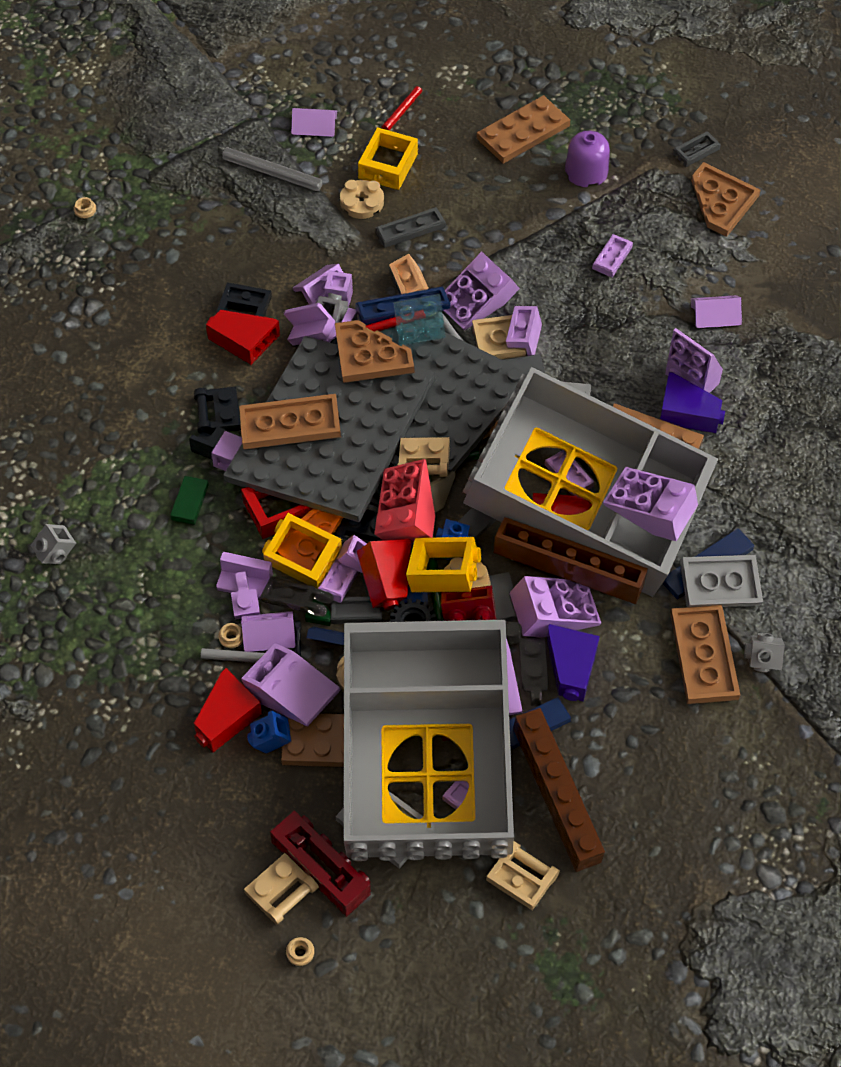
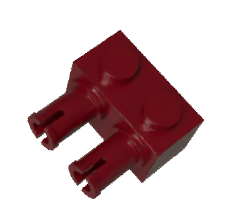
[441,585,497,621]

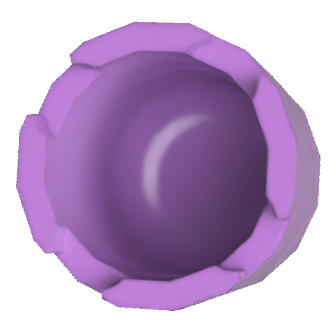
[565,130,610,187]

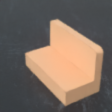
[389,254,429,294]

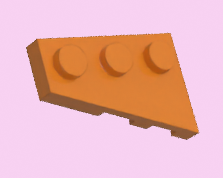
[276,508,343,571]

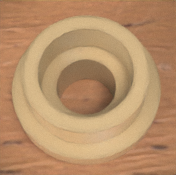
[74,197,96,218]
[218,623,243,648]
[286,937,314,966]

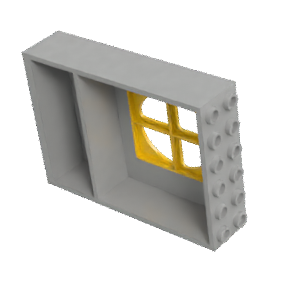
[463,367,718,597]
[344,620,514,861]

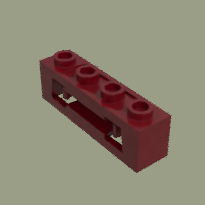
[270,810,371,917]

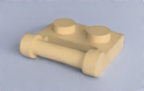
[398,437,450,477]
[486,841,560,911]
[244,853,319,925]

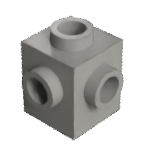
[316,293,349,323]
[30,524,76,564]
[744,633,785,672]

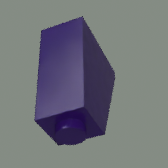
[660,372,725,433]
[547,624,600,702]

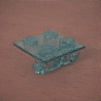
[393,294,446,346]

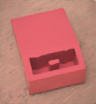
[374,459,435,543]

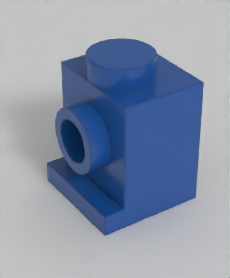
[247,711,291,753]

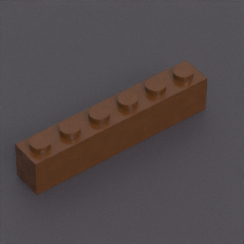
[493,517,648,604]
[513,708,605,872]

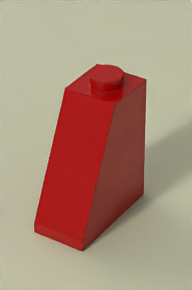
[206,310,280,365]
[356,539,411,610]
[194,668,262,753]

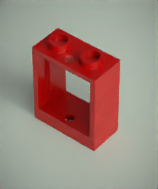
[241,487,313,539]

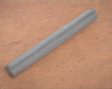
[222,147,322,191]

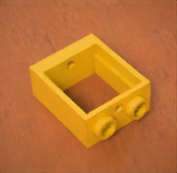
[358,127,418,190]
[262,513,342,590]
[406,537,481,592]

